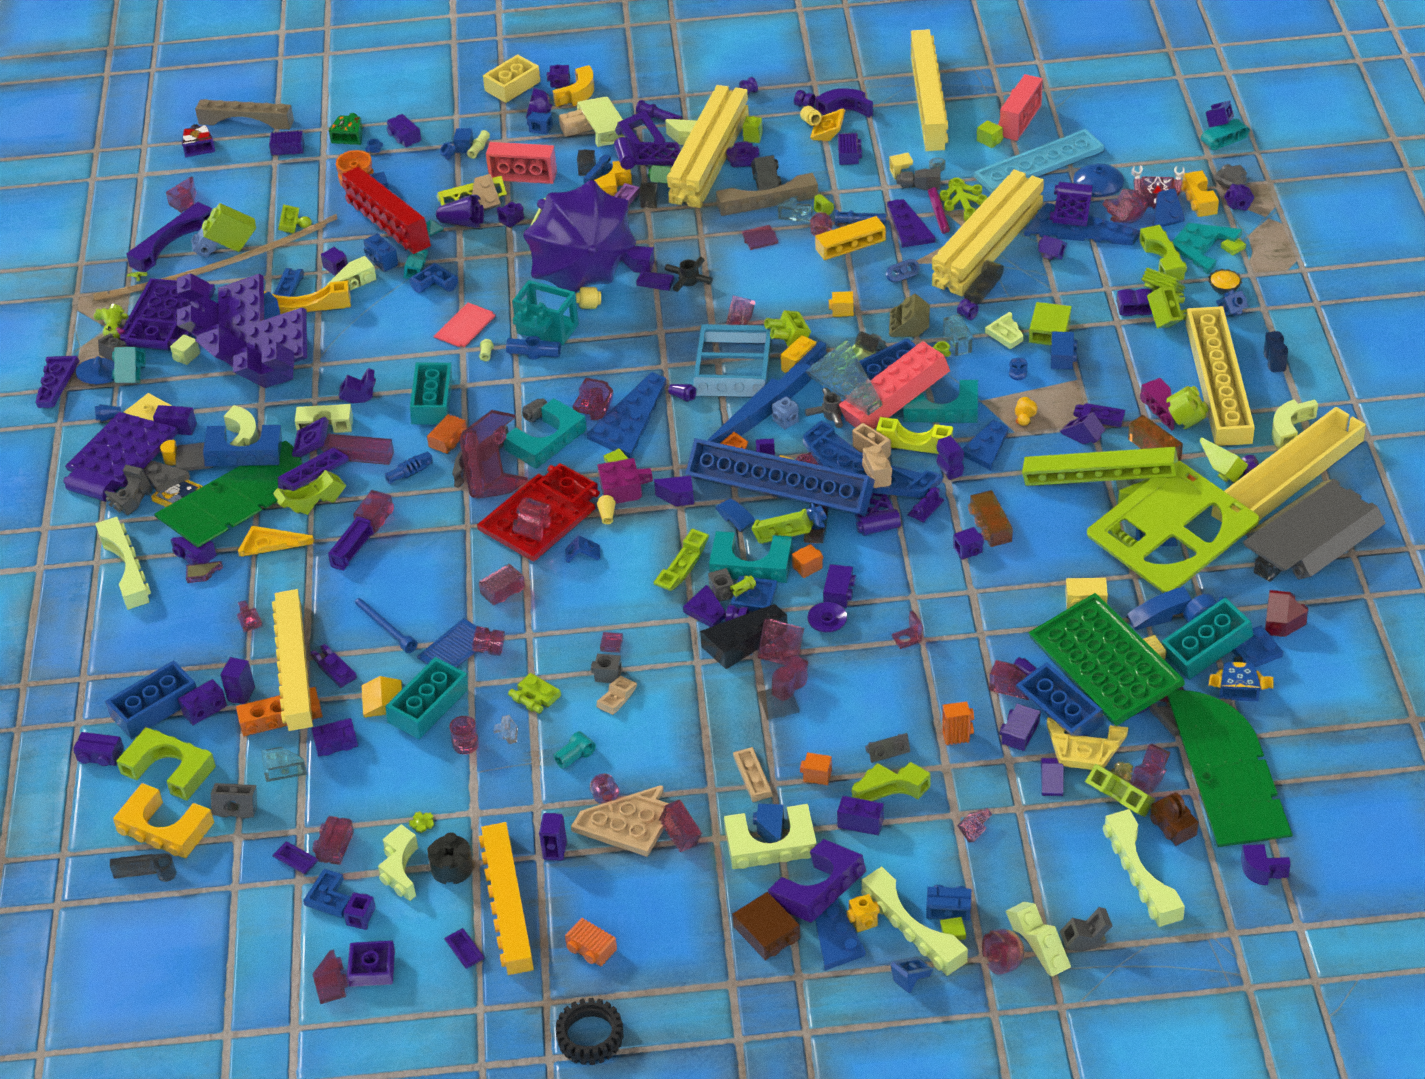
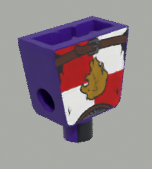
[182,124,216,157]

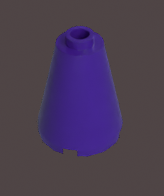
[436,194,484,228]

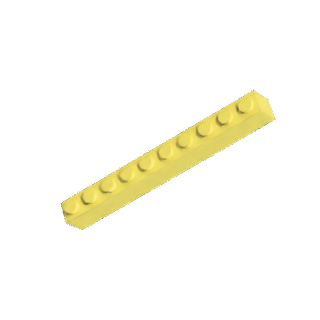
[272,589,313,731]

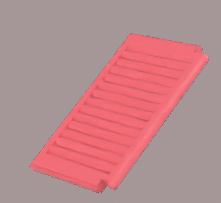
[434,303,496,347]

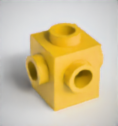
[846,894,880,933]

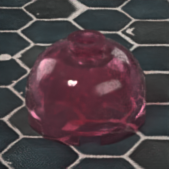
[982,928,1024,975]

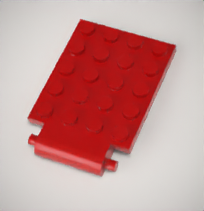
[477,463,600,562]

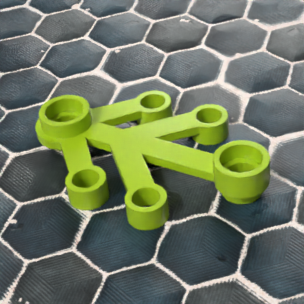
[940,177,987,221]

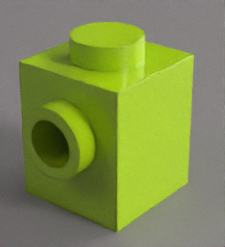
[743,116,763,143]
[977,120,1003,148]

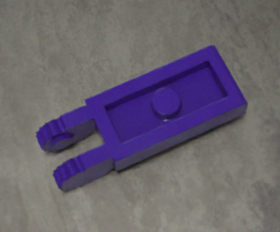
[310,644,357,688]

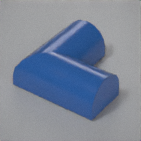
[409,263,458,293]

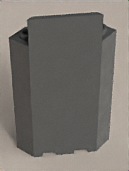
[1243,479,1386,580]

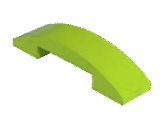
[653,528,709,591]

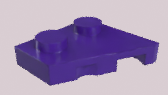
[683,585,726,627]

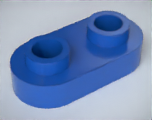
[886,259,920,282]

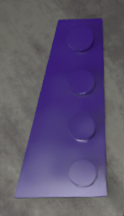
[35,356,80,408]

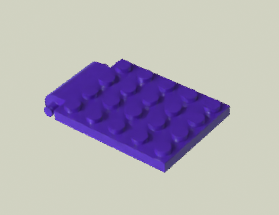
[120,278,216,351]
[63,412,178,502]

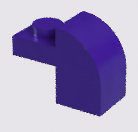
[339,368,376,403]
[1241,844,1291,885]

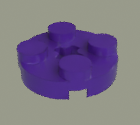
[727,142,760,168]

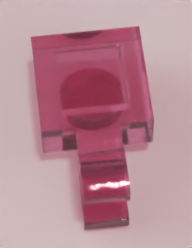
[237,600,262,632]
[957,808,992,843]

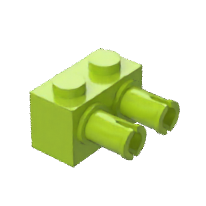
[1147,286,1187,329]
[764,310,811,347]

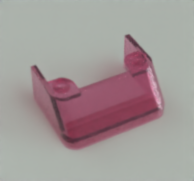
[460,410,528,499]

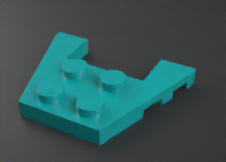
[1172,223,1242,274]

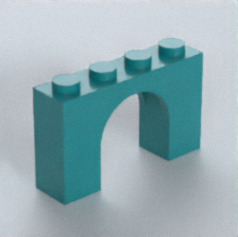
[904,380,978,423]
[503,398,587,469]
[709,531,793,583]

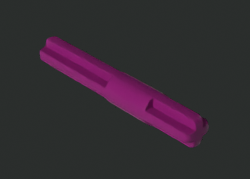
[928,187,950,234]

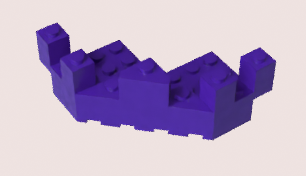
[177,273,307,388]

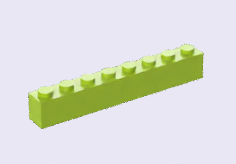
[1022,447,1178,486]

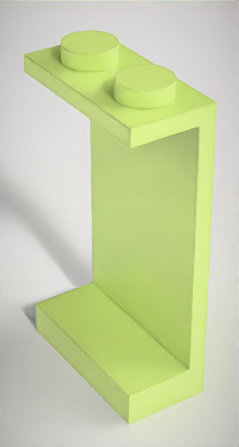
[577,96,625,147]

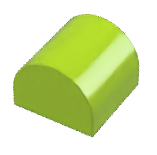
[813,194,834,218]

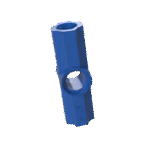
[506,336,561,360]

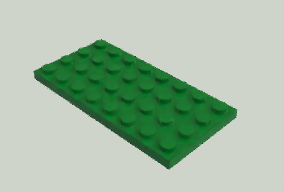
[1028,593,1185,727]

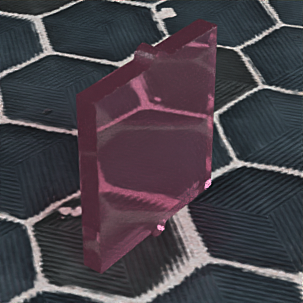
[742,225,778,250]

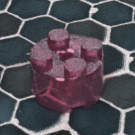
[513,497,551,541]

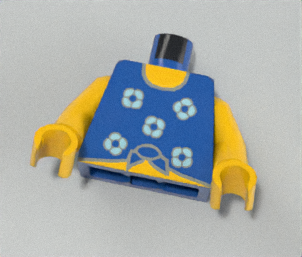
[1208,656,1274,701]

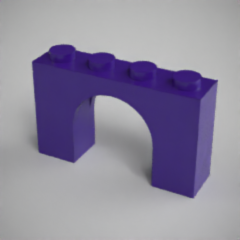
[768,839,866,923]

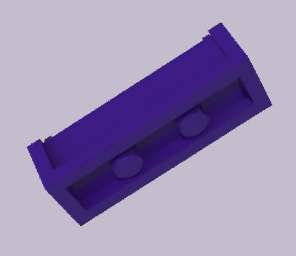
[328,516,374,571]

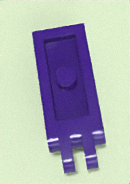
[1073,403,1125,427]

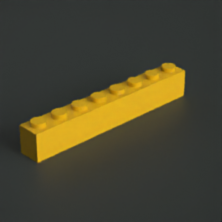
[478,822,534,975]

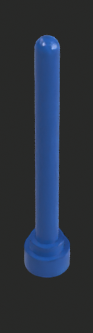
[355,598,418,653]

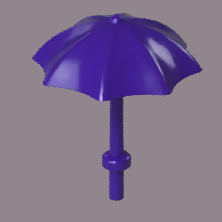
[523,180,636,293]

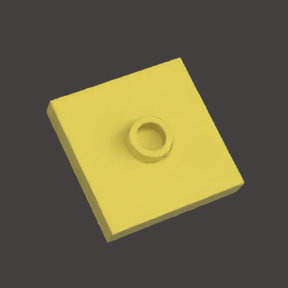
[124,393,172,421]

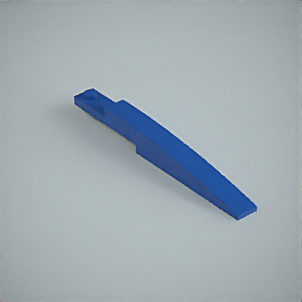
[708,341,827,443]

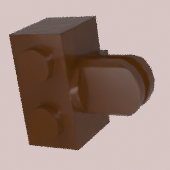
[1150,792,1199,846]

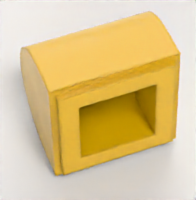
[160,440,177,466]

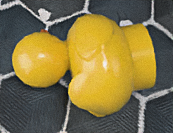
[1015,397,1038,426]

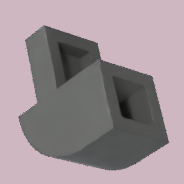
[1060,907,1112,952]

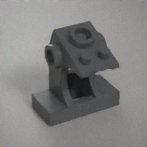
[105,465,153,516]

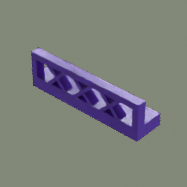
[278,447,349,491]

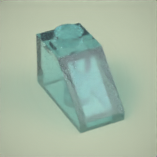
[261,747,307,782]

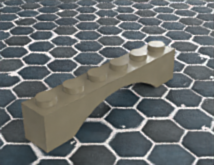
[195,99,294,130]
[716,173,818,216]

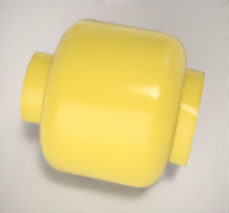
[576,287,601,309]

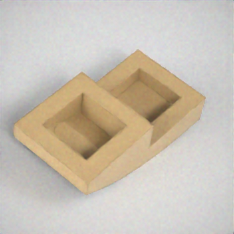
[597,676,637,715]

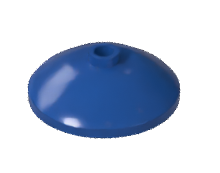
[1073,163,1124,197]

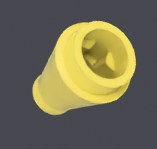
[597,495,616,524]

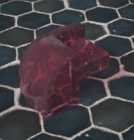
[1102,189,1148,223]

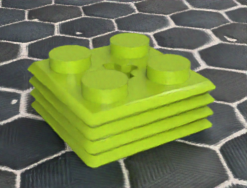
[1141,268,1186,297]

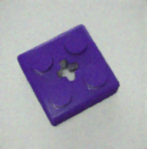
[347,940,395,987]

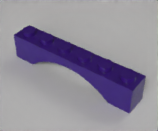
[126,202,212,272]

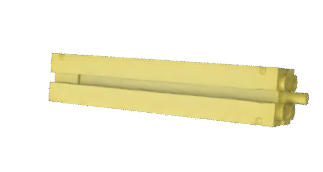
[667,85,749,208]
[932,169,1044,296]

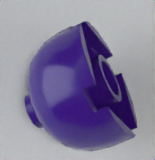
[526,87,552,119]

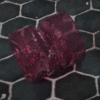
[472,626,505,656]
[449,716,479,754]

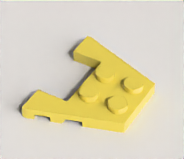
[1047,718,1128,770]

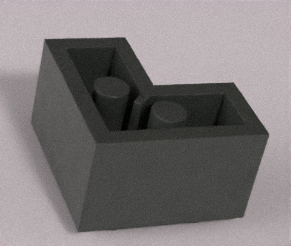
[751,155,781,191]

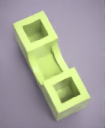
[295,404,353,433]

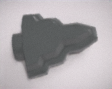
[1213,164,1248,189]

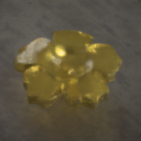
[1111,762,1134,782]

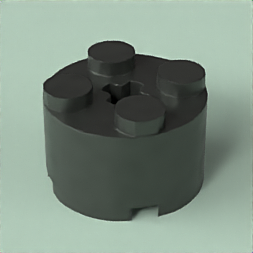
[427,832,473,884]

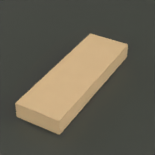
[733,747,772,802]

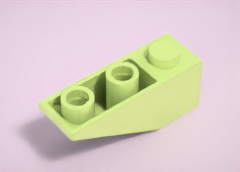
[327,256,377,290]

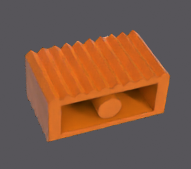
[427,414,467,454]
[942,701,974,745]
[565,918,617,967]

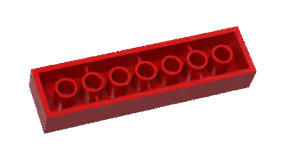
[341,166,431,254]

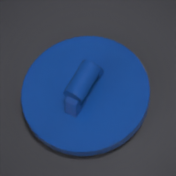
[76,356,114,384]

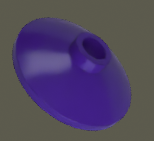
[807,602,847,632]

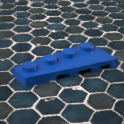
[815,899,866,971]

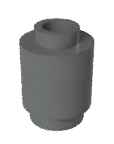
[522,398,548,422]

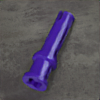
[636,100,683,121]

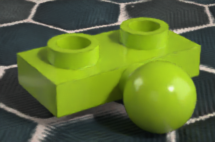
[278,204,312,234]

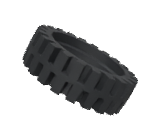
[556,998,624,1065]

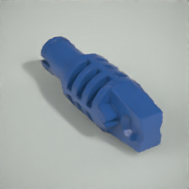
[385,451,432,484]

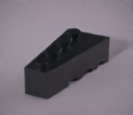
[700,604,788,669]

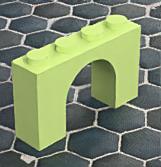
[724,804,817,869]

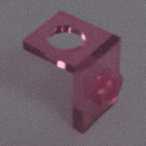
[892,611,924,649]

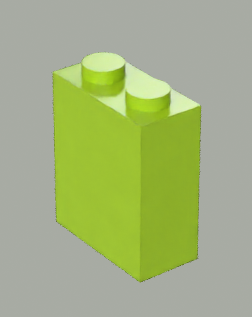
[202,203,256,252]
[1029,302,1072,345]

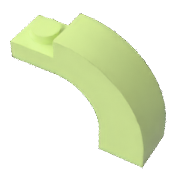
[1272,399,1318,450]
[224,405,259,446]

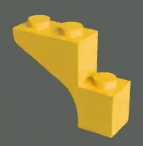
[594,161,632,196]

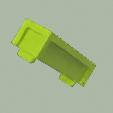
[751,508,813,544]

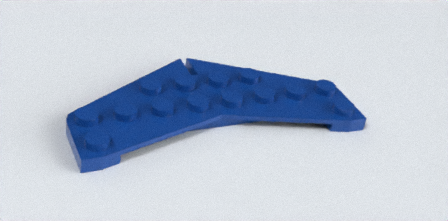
[803,421,943,498]

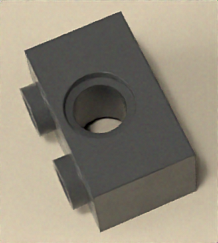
[211,783,257,818]

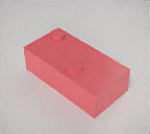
[998,74,1043,141]
[486,142,557,184]

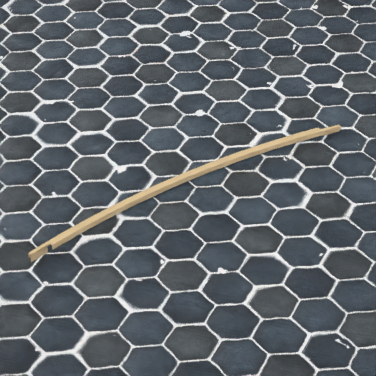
[93,214,337,300]

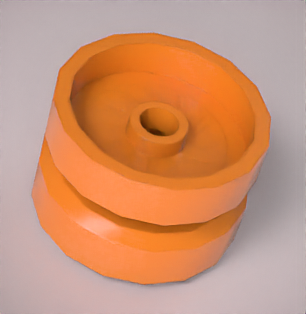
[336,150,374,187]

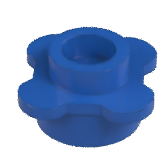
[365,139,383,153]
[440,142,456,160]

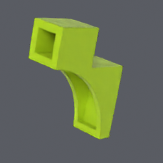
[273,470,346,515]

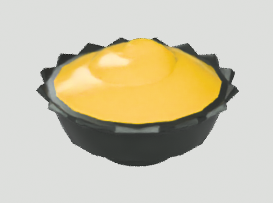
[1208,269,1243,294]

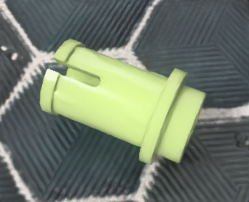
[479,339,494,361]

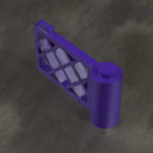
[614,137,681,170]
[1049,182,1093,226]
[854,493,901,536]

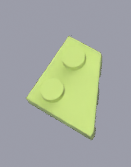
[985,312,1023,349]

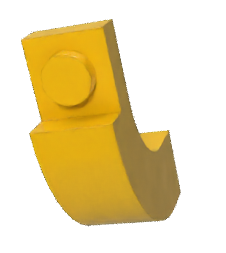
[553,65,595,107]

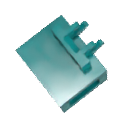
[512,280,579,346]

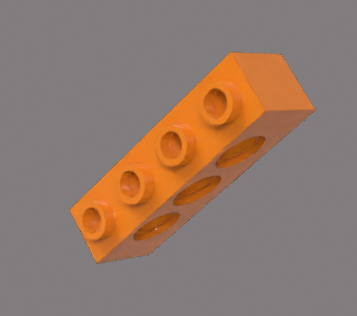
[236,687,323,737]

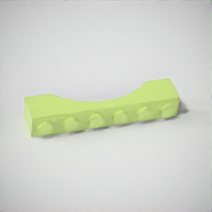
[95,517,151,610]
[1103,809,1185,927]
[861,867,968,976]

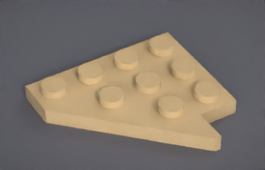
[571,785,675,857]

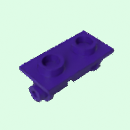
[908,487,945,523]

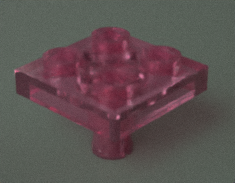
[757,618,804,668]

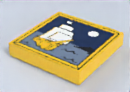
[151,480,203,507]

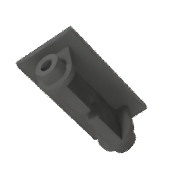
[865,733,910,763]

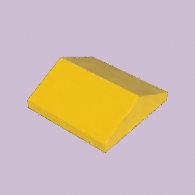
[810,108,845,141]
[361,676,402,718]

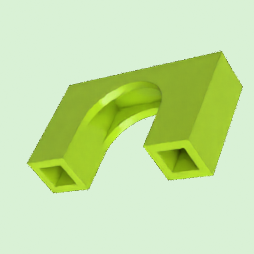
[117,727,216,801]

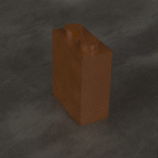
[732,892,800,960]

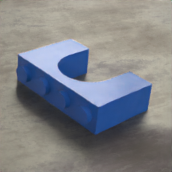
[203,425,282,466]

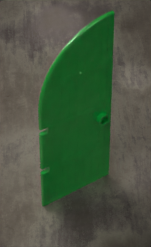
[154,440,302,548]
[1167,690,1293,847]

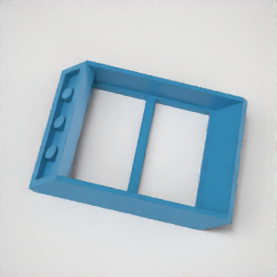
[694,324,772,397]

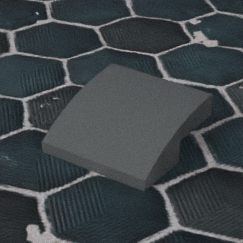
[176,442,213,471]

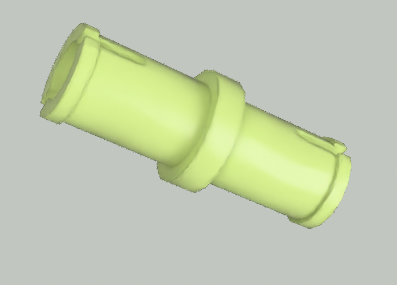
[467,130,490,159]

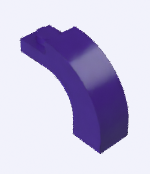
[815,88,873,118]

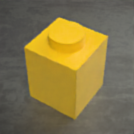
[829,291,854,317]

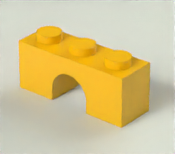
[1180,170,1219,217]

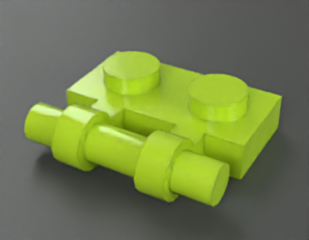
[508,673,561,714]

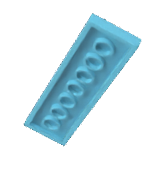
[974,129,1104,194]

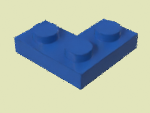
[303,869,351,918]

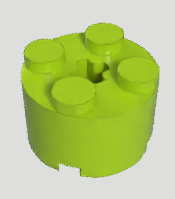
[1166,386,1209,429]

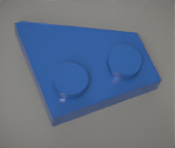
[1152,188,1185,227]

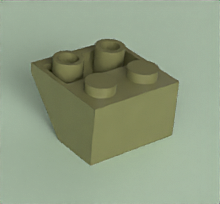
[889,293,930,337]

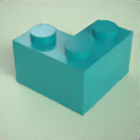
[112,347,146,384]

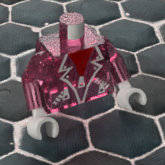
[1131,165,1185,210]

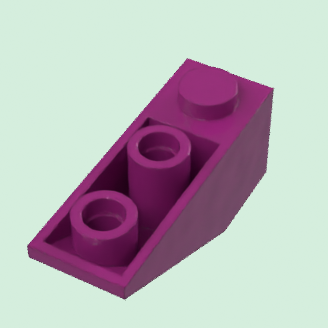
[1140,378,1175,431]

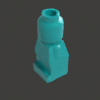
[403,248,428,279]

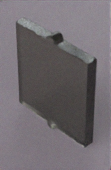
[758,685,799,720]

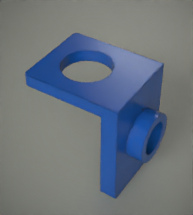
[565,535,600,563]

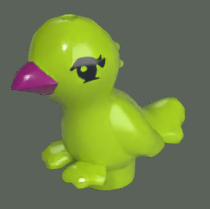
[93,304,129,339]

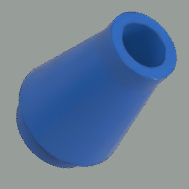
[95,404,121,422]

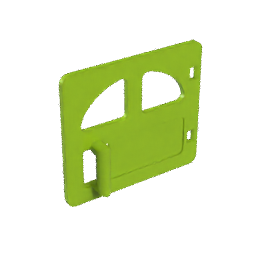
[1087,461,1259,593]

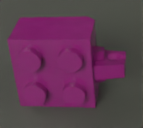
[597,458,653,504]

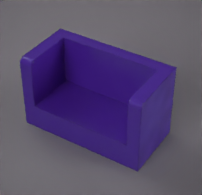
[1206,100,1234,128]

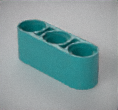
[1201,119,1250,150]

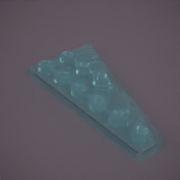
[806,340,883,416]

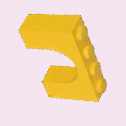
[113,783,214,859]

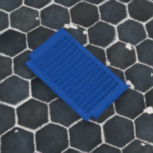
[417,618,491,668]

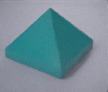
[426,220,444,237]

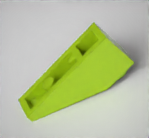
[1199,437,1248,483]

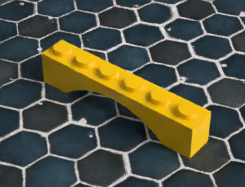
[264,280,351,315]

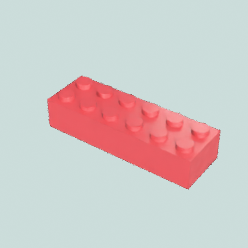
[839,341,950,429]

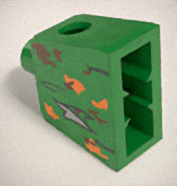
[329,113,363,145]

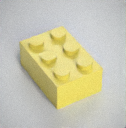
[483,54,541,103]

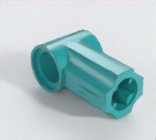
[553,731,596,769]

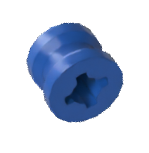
[1009,357,1028,380]

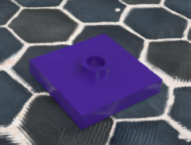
[292,417,329,457]

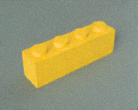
[815,216,886,260]

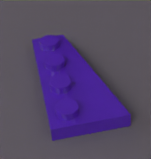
[887,199,935,248]

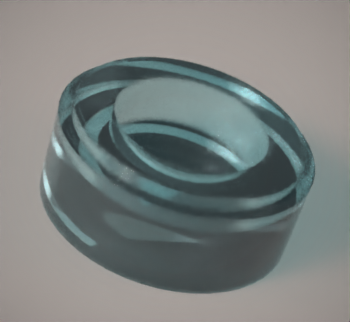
[929,157,946,172]

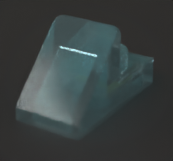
[778,196,813,222]

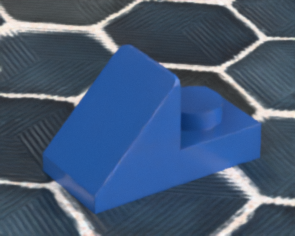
[891,956,933,993]

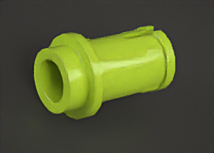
[730,575,756,597]

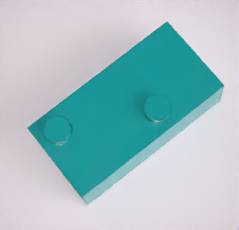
[410,362,452,425]
[1161,597,1253,680]
[386,657,468,739]

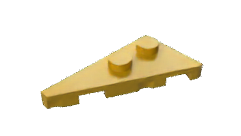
[238,526,314,557]

